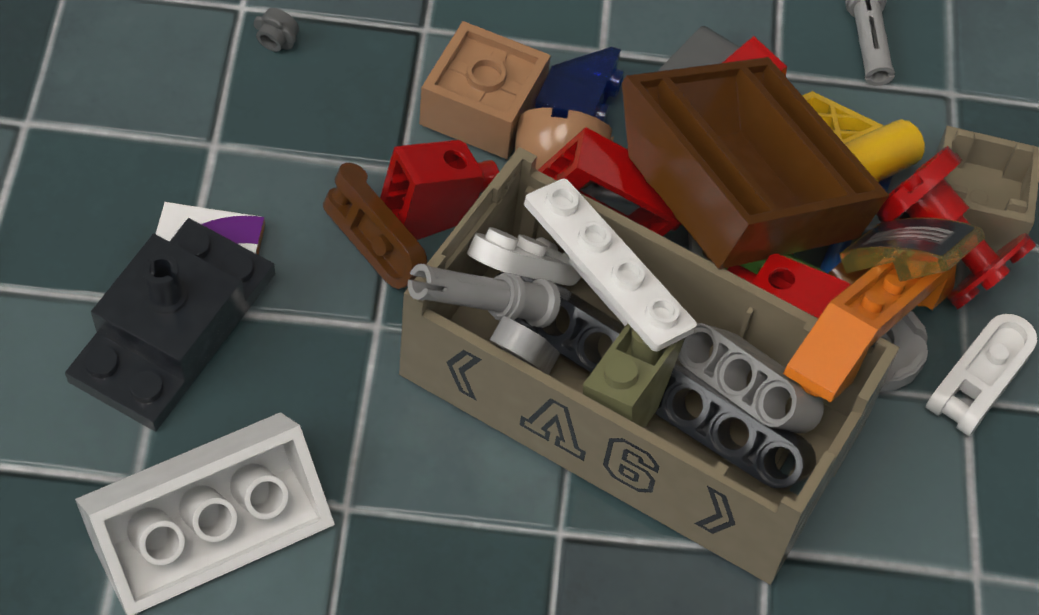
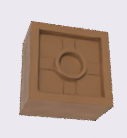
[419,21,551,159]

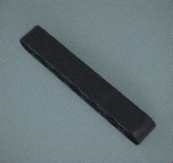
[495,272,816,488]

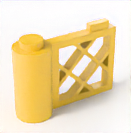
[802,91,925,182]

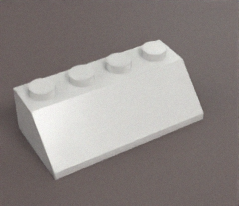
[75,412,335,615]

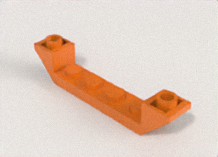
[783,247,957,403]

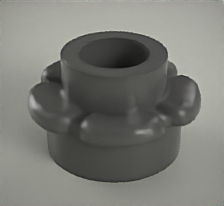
[254,8,299,52]

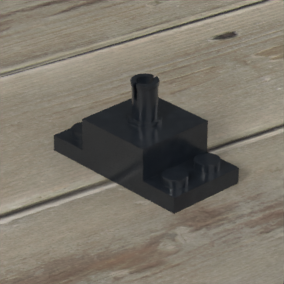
[65,218,276,432]

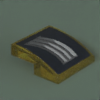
[839,218,985,282]

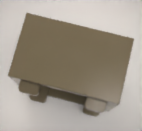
[935,126,1039,252]

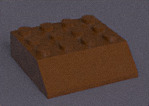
[622,57,889,270]

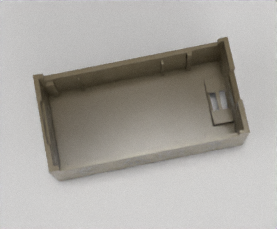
[399,147,900,585]

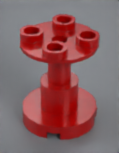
[876,146,1036,310]

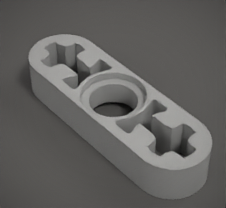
[490,316,561,375]

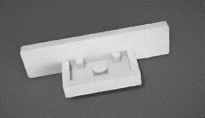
[524,179,697,352]

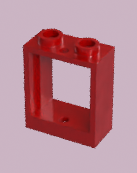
[538,127,682,236]

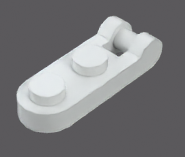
[467,227,581,286]
[925,314,1037,437]

